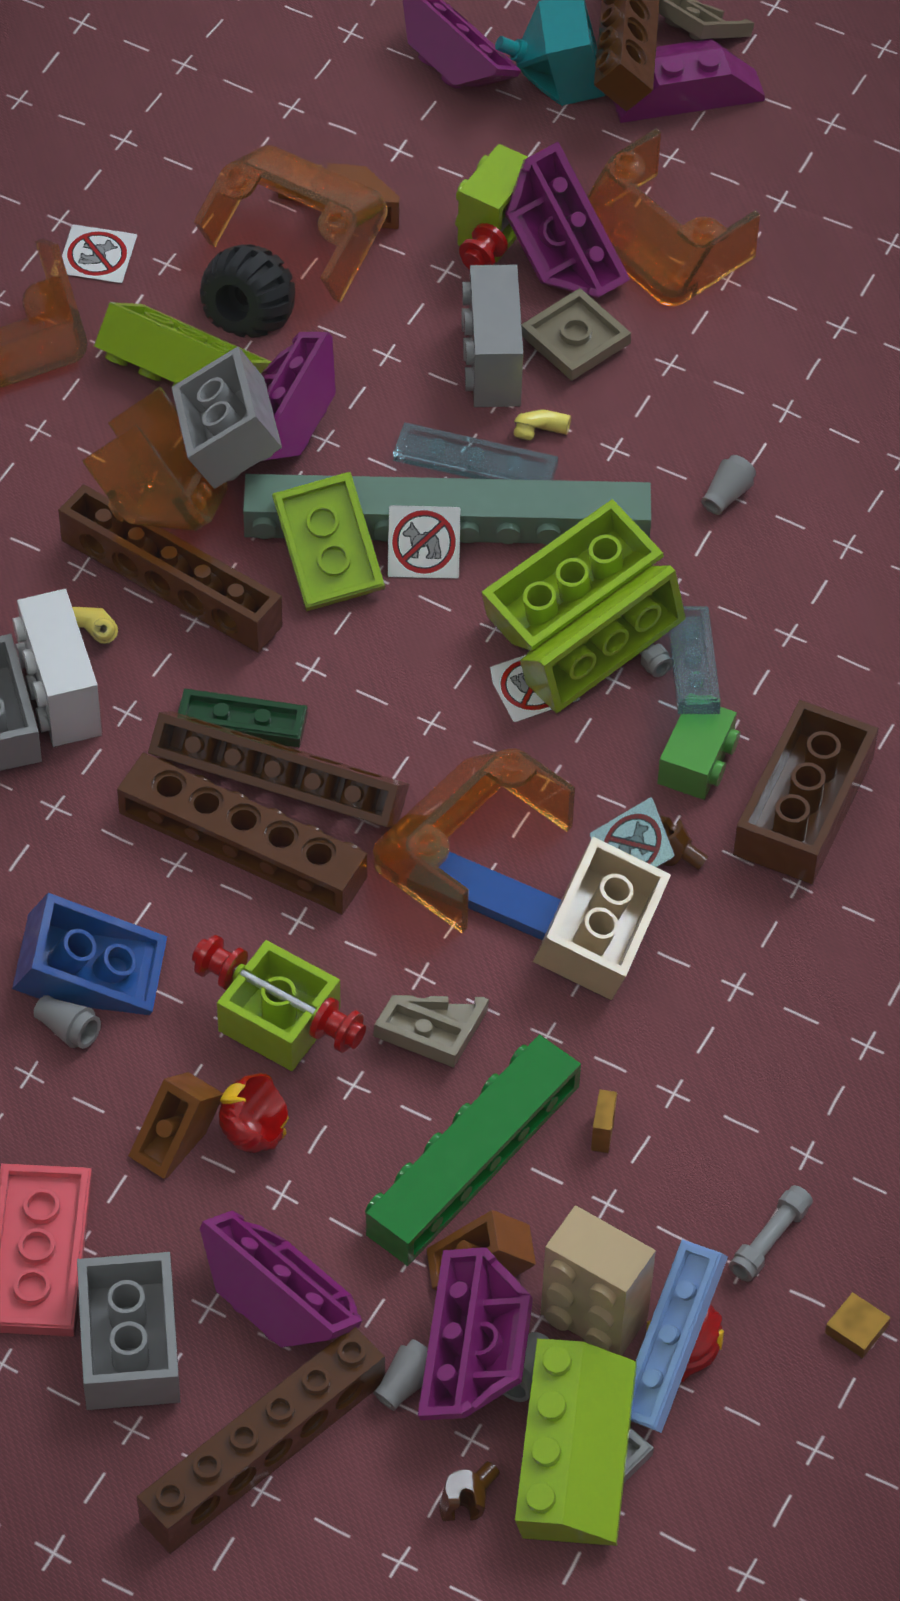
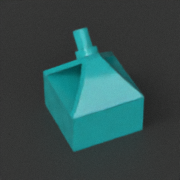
[495,0,605,106]

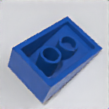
[12,893,167,1015]

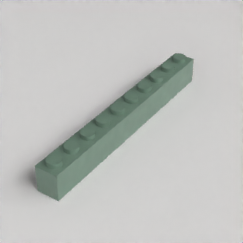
[243,474,651,545]

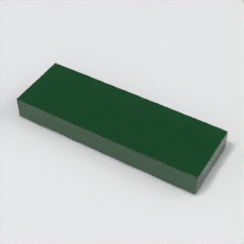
[178,688,308,748]

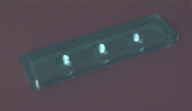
[393,422,558,480]
[668,606,721,714]

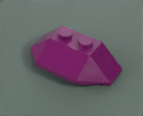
[403,0,521,88]
[613,39,765,123]
[505,142,631,298]
[261,332,336,460]
[200,1210,362,1348]
[418,1247,533,1421]

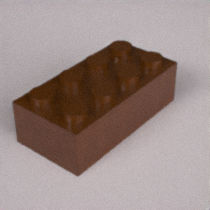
[733,700,879,884]

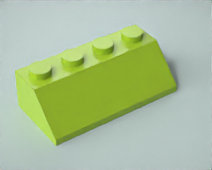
[94,302,272,386]
[482,499,664,651]
[520,565,686,714]
[515,1338,637,1546]

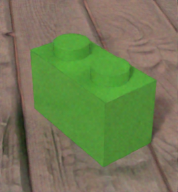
[657,696,740,800]

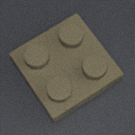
[521,288,631,381]

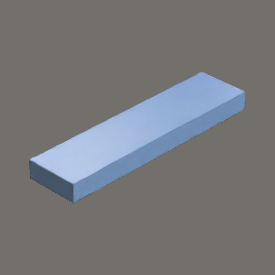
[631,1239,728,1433]

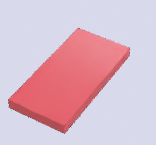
[0,1163,92,1337]

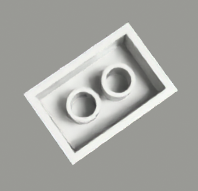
[12,589,102,747]

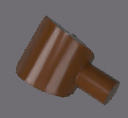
[660,816,708,870]
[439,1461,500,1521]

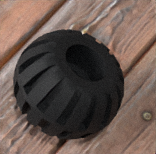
[200,244,295,338]

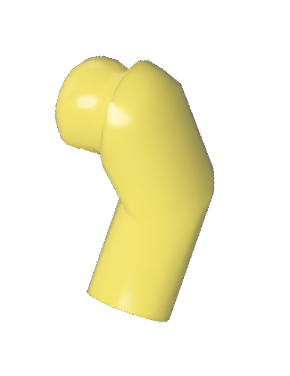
[513,409,571,440]
[72,607,118,644]

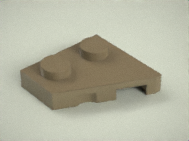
[659,0,755,41]
[373,995,489,1068]

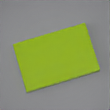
[272,472,385,612]

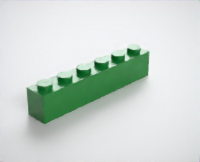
[365,1034,581,1266]

